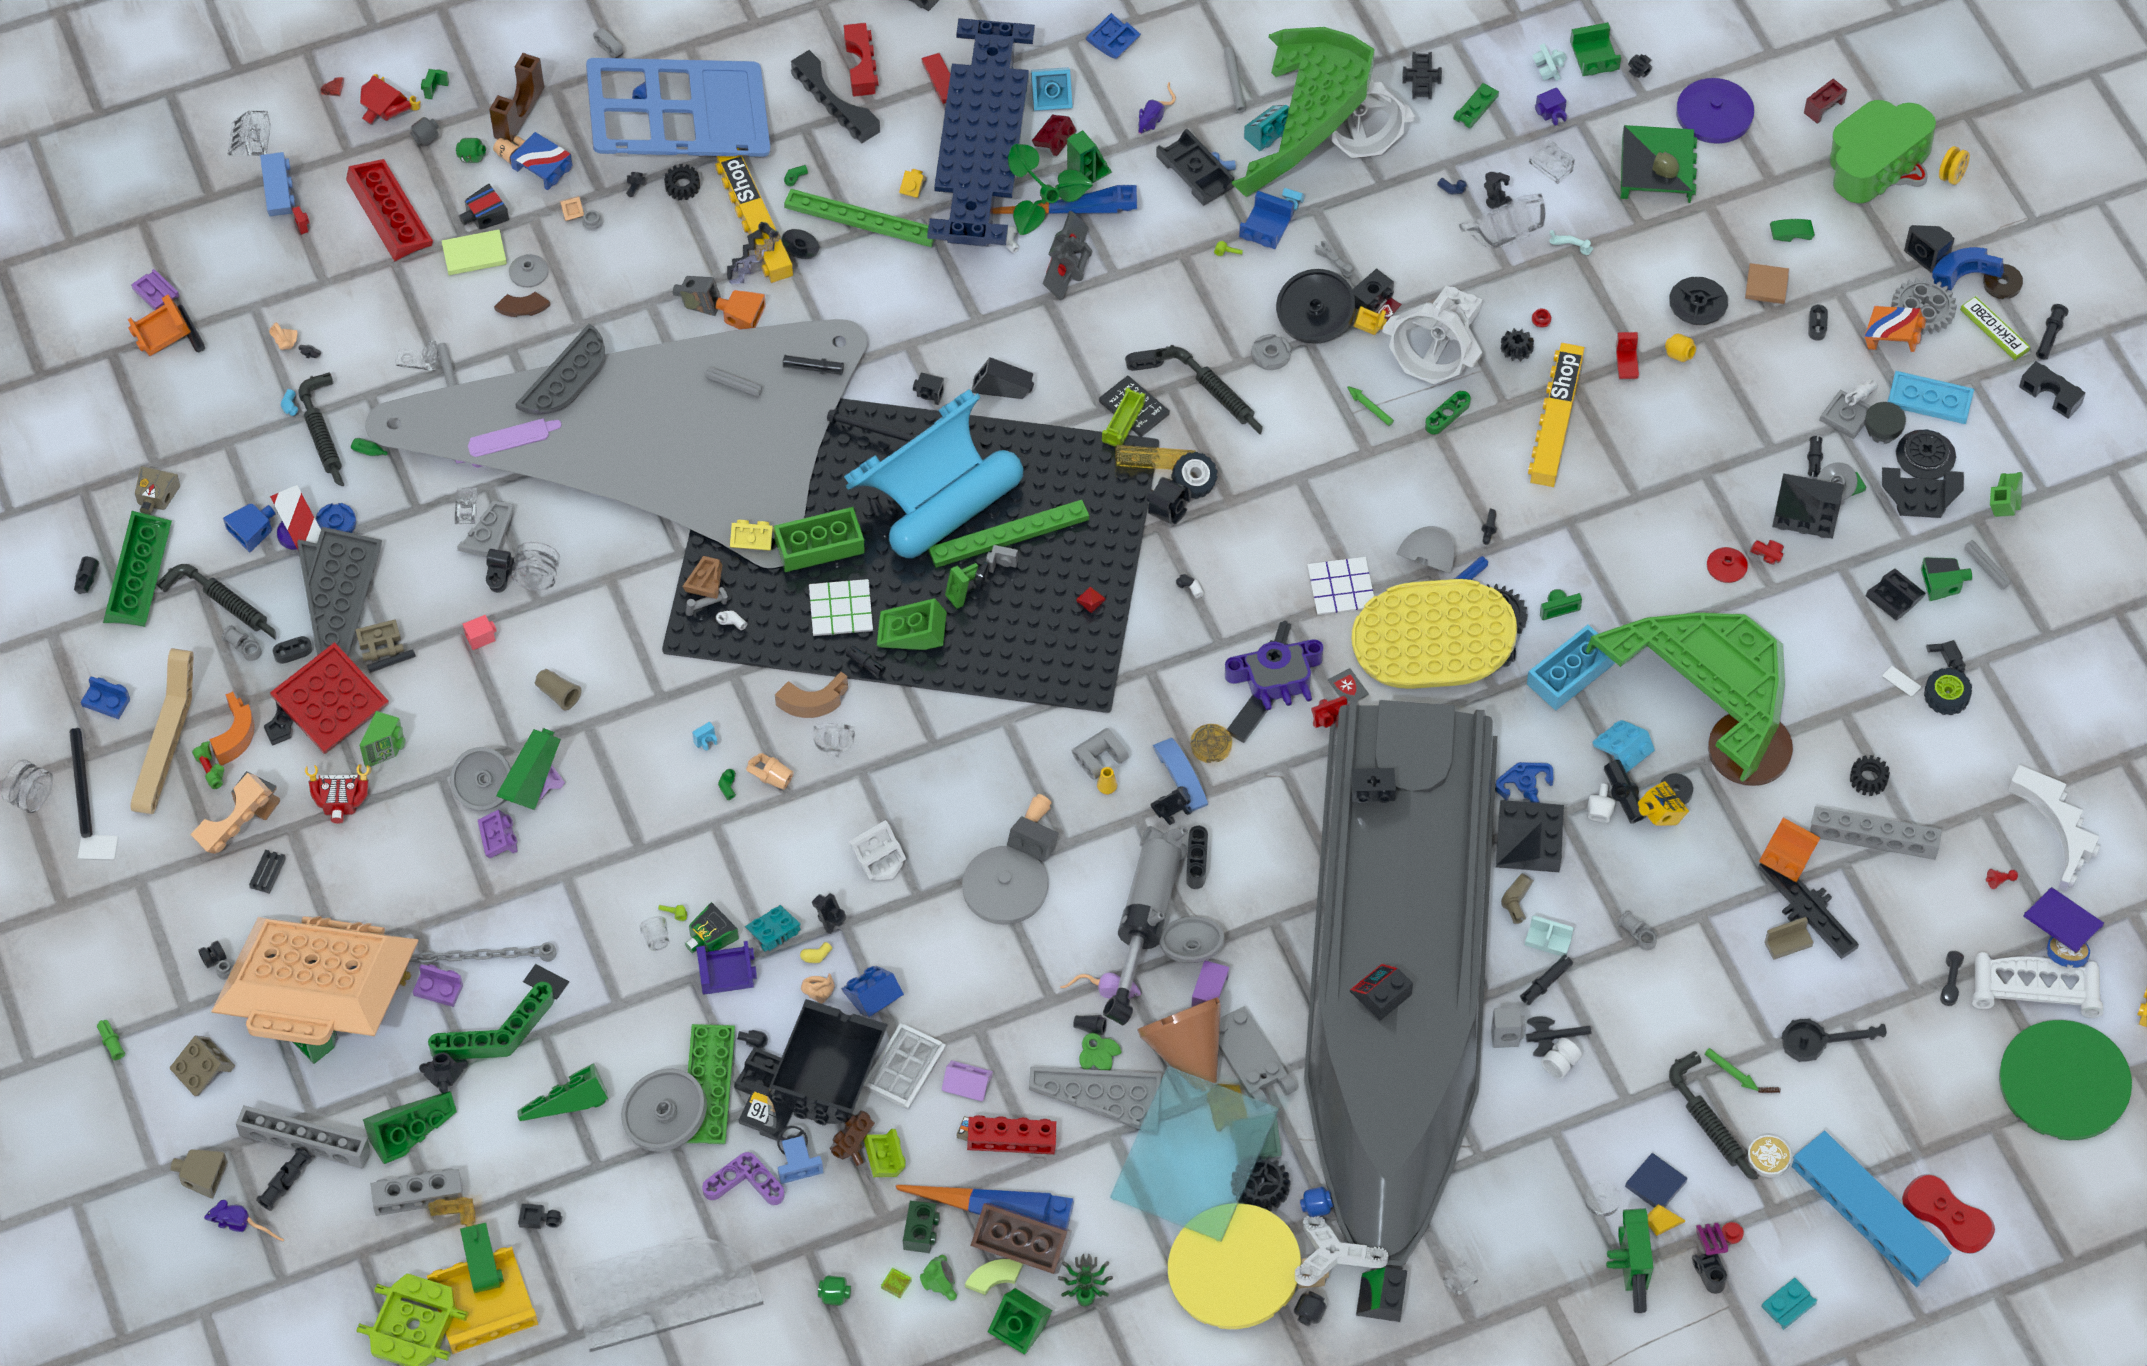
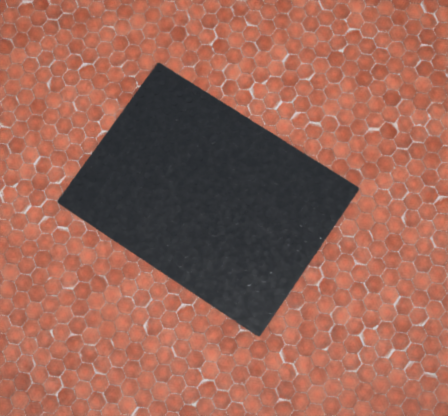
[662,398,1159,713]

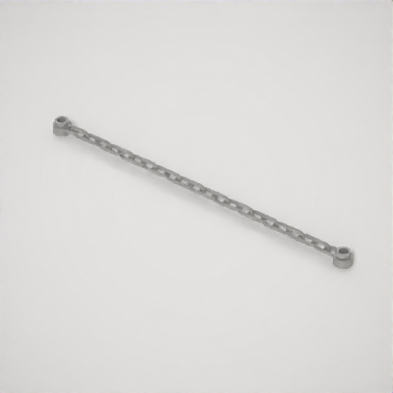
[216,942,557,980]

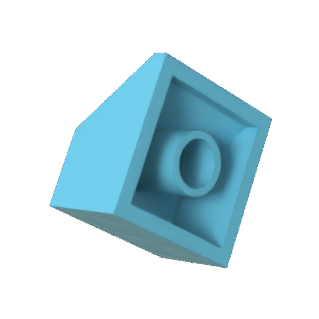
[1031,67,1073,111]

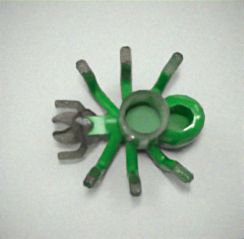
[1058,1254,1113,1307]

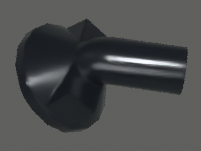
[626,172,646,197]

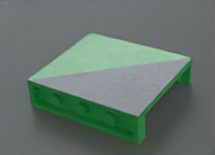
[1620,125,1697,203]

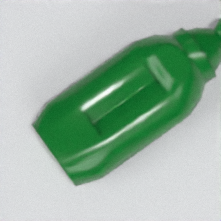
[351,438,388,456]

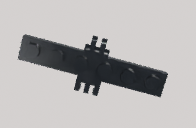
[1758,863,1859,959]

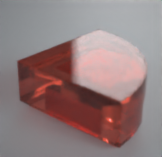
[320,77,344,96]

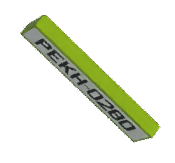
[1960,296,2030,361]

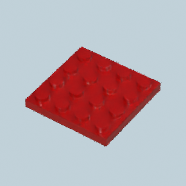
[270,642,389,754]

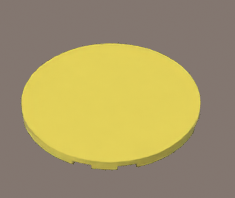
[1168,1204,1301,1329]

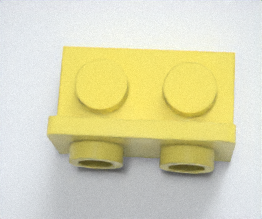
[730,520,774,551]

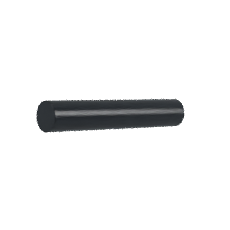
[367,649,416,673]

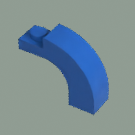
[1932,247,2004,291]

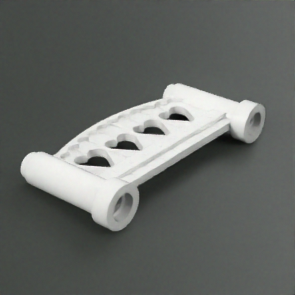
[1972,952,2103,1018]

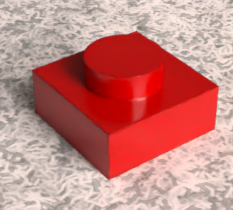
[292,206,310,235]

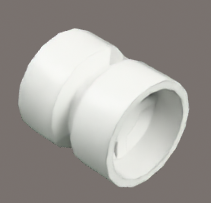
[1541,1038,1582,1079]

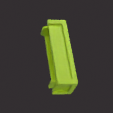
[1102,387,1145,448]

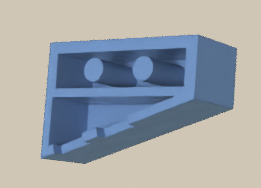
[260,152,295,217]

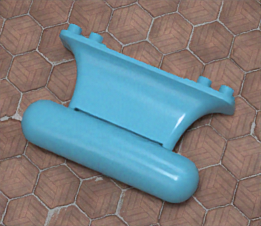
[844,389,1023,558]

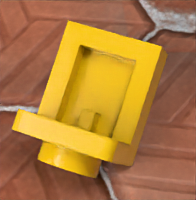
[899,169,927,199]
[1353,307,1387,335]

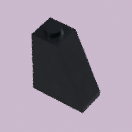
[971,357,1034,399]

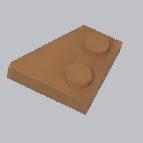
[682,556,722,599]

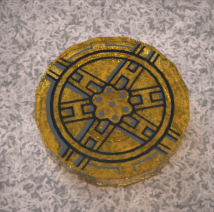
[1191,724,1232,763]

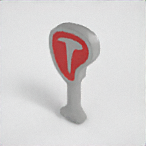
[1889,163,1928,187]

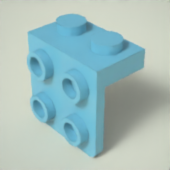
[1592,720,1655,773]

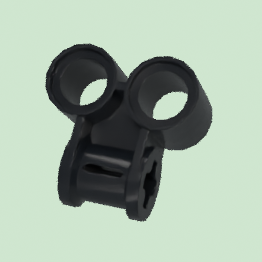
[486,549,515,593]

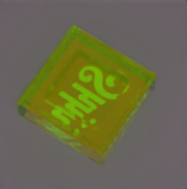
[881,1268,912,1298]

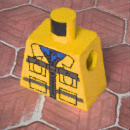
[1638,781,1689,826]

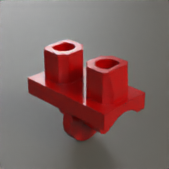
[1311,696,1347,728]

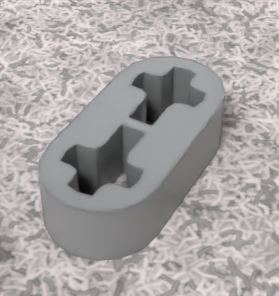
[593,28,623,58]

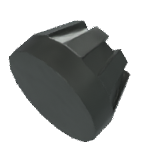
[1865,402,1906,444]

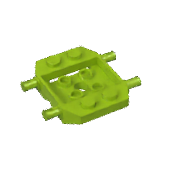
[356,1273,468,1366]

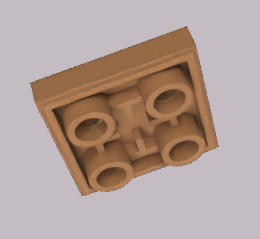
[1745,263,1789,304]

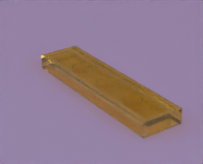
[1115,445,1196,470]

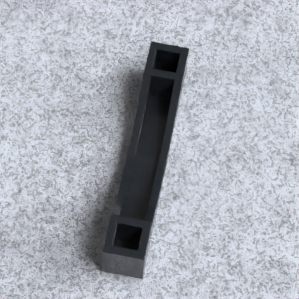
[791,50,880,143]

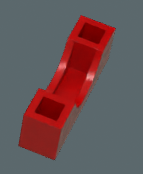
[843,23,879,97]

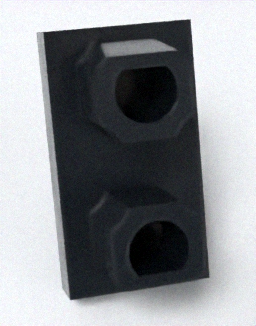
[812,893,846,934]

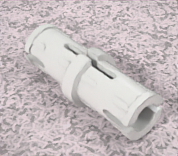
[1845,379,1877,406]

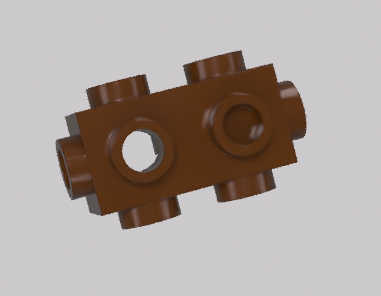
[829,1110,875,1166]

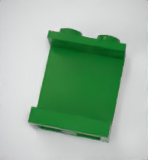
[1570,22,1621,76]

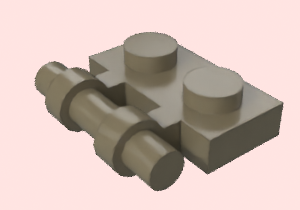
[355,619,404,662]

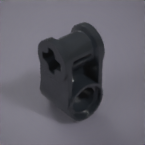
[1692,1248,1727,1294]

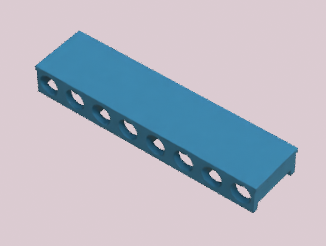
[1792,1130,1952,1288]

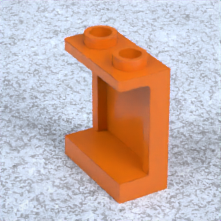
[128,295,191,356]

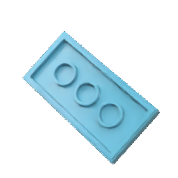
[1888,371,1974,424]

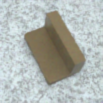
[1764,917,1814,960]

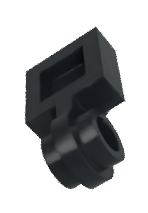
[518,1204,563,1229]

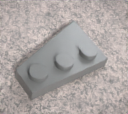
[457,500,514,556]

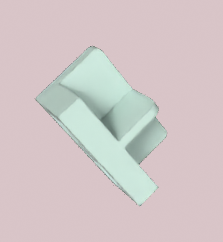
[1525,915,1574,956]

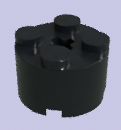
[1147,477,1191,524]

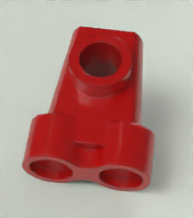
[1750,540,1784,565]

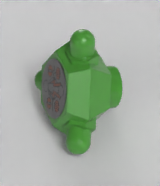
[920,1255,957,1301]

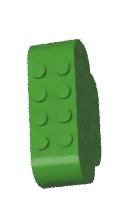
[1830,100,1936,203]

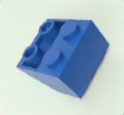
[841,966,904,1017]

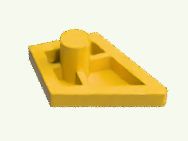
[1647,1204,1685,1236]

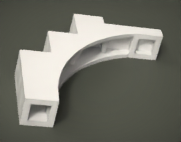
[2008,765,2100,894]

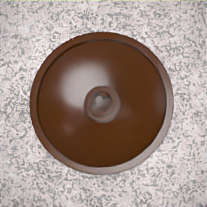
[1708,714,1793,786]

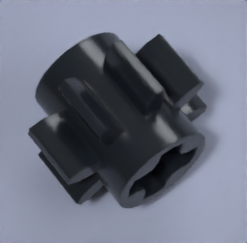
[1628,54,1652,78]

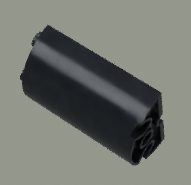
[769,999,888,1126]

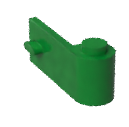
[460,1222,504,1294]

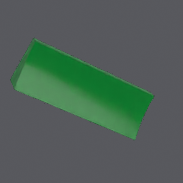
[103,511,172,627]

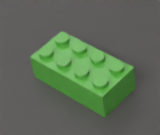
[774,507,864,572]

